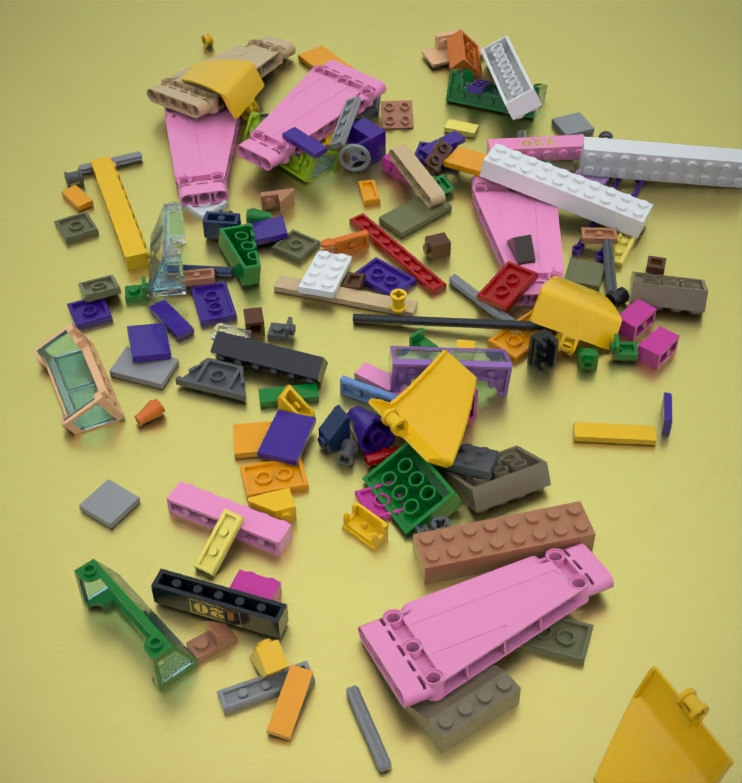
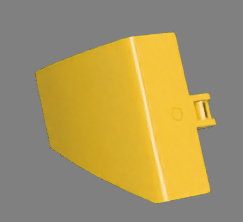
[181,59,264,121]
[530,276,622,356]
[368,350,477,467]
[593,666,734,783]

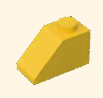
[248,488,297,523]

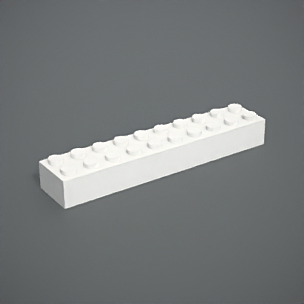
[481,35,542,120]
[579,136,742,188]
[480,144,653,239]

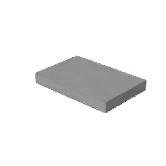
[109,346,179,389]

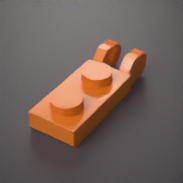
[321,230,369,254]

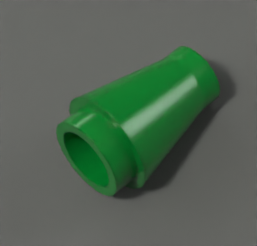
[246,207,271,223]

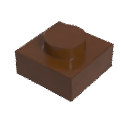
[646,256,666,275]
[343,272,367,291]

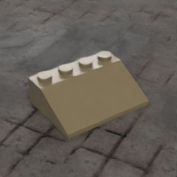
[630,271,708,314]
[445,445,551,513]
[405,664,521,754]

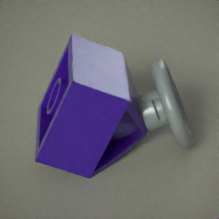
[338,118,386,172]

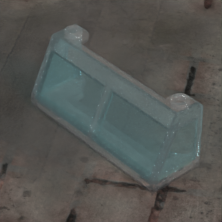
[148,202,186,297]

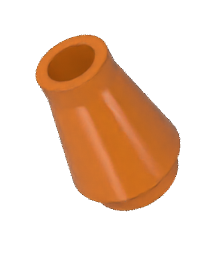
[134,399,165,426]

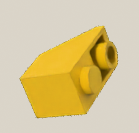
[249,638,289,679]

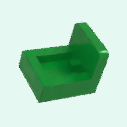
[610,334,638,361]

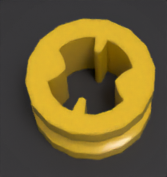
[201,33,214,48]

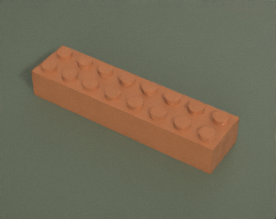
[413,501,596,585]

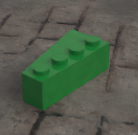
[218,223,261,286]

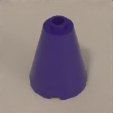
[347,406,396,454]

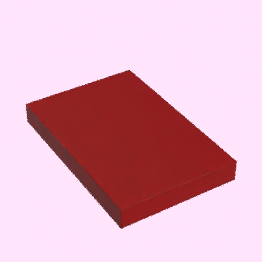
[476,261,539,313]

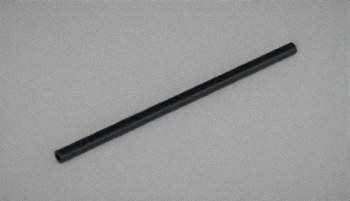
[353,314,557,332]

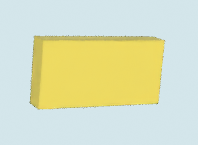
[444,119,479,138]

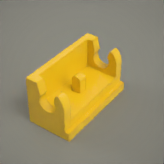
[342,501,388,552]

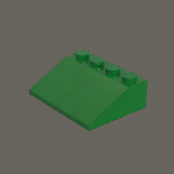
[362,442,464,536]

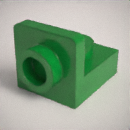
[433,174,455,196]
[125,277,151,303]
[409,328,439,359]
[577,347,599,370]

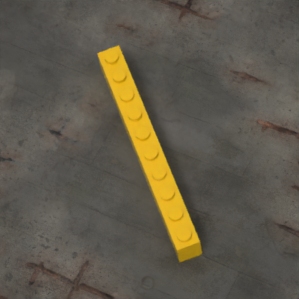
[90,156,150,271]

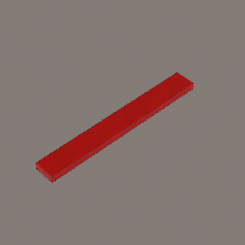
[349,213,447,296]

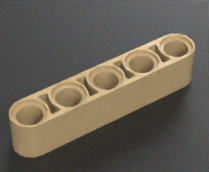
[389,145,446,208]

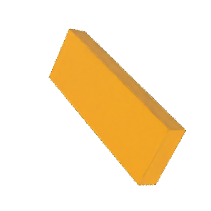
[267,664,314,741]

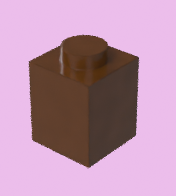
[423,232,451,261]
[243,307,265,338]

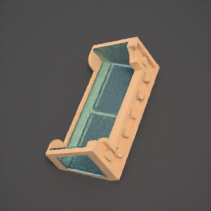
[35,323,125,435]

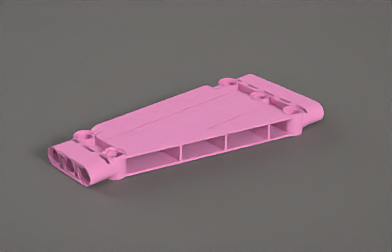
[236,60,386,171]
[164,106,241,207]
[472,175,564,307]
[358,543,614,708]

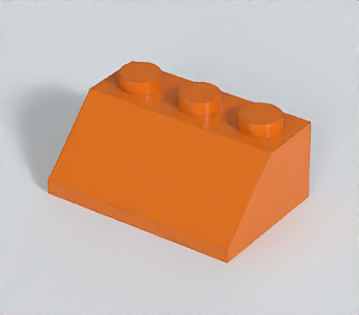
[447,29,483,77]

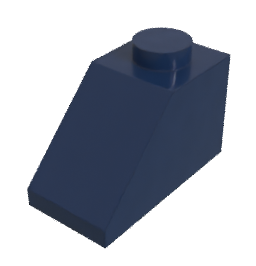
[318,405,350,454]

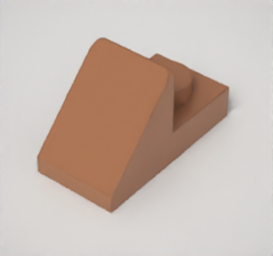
[260,188,295,215]
[186,621,239,664]

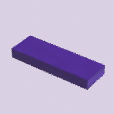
[467,79,492,94]
[282,127,328,159]
[419,131,466,158]
[149,299,194,341]

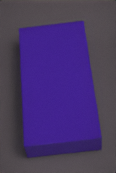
[661,392,672,435]

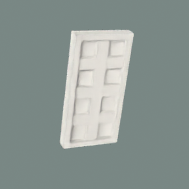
[298,251,352,298]

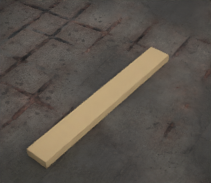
[274,275,418,316]

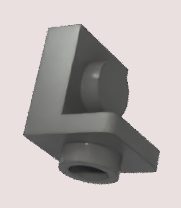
[267,317,296,343]

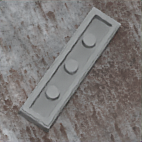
[329,96,362,150]
[217,661,315,715]

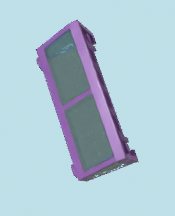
[389,346,512,396]

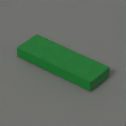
[258,383,319,408]

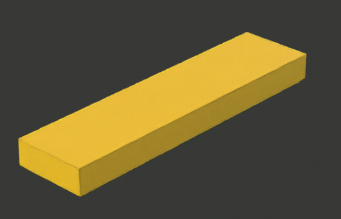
[573,422,657,445]

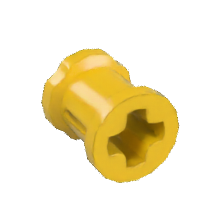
[390,289,407,314]

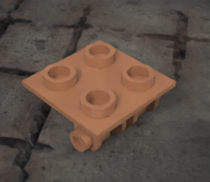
[381,100,414,129]

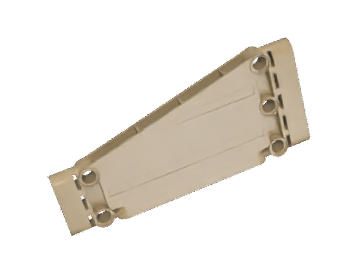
[147,36,296,118]

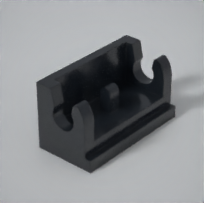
[527,328,559,373]

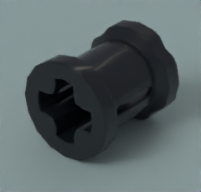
[605,287,630,307]

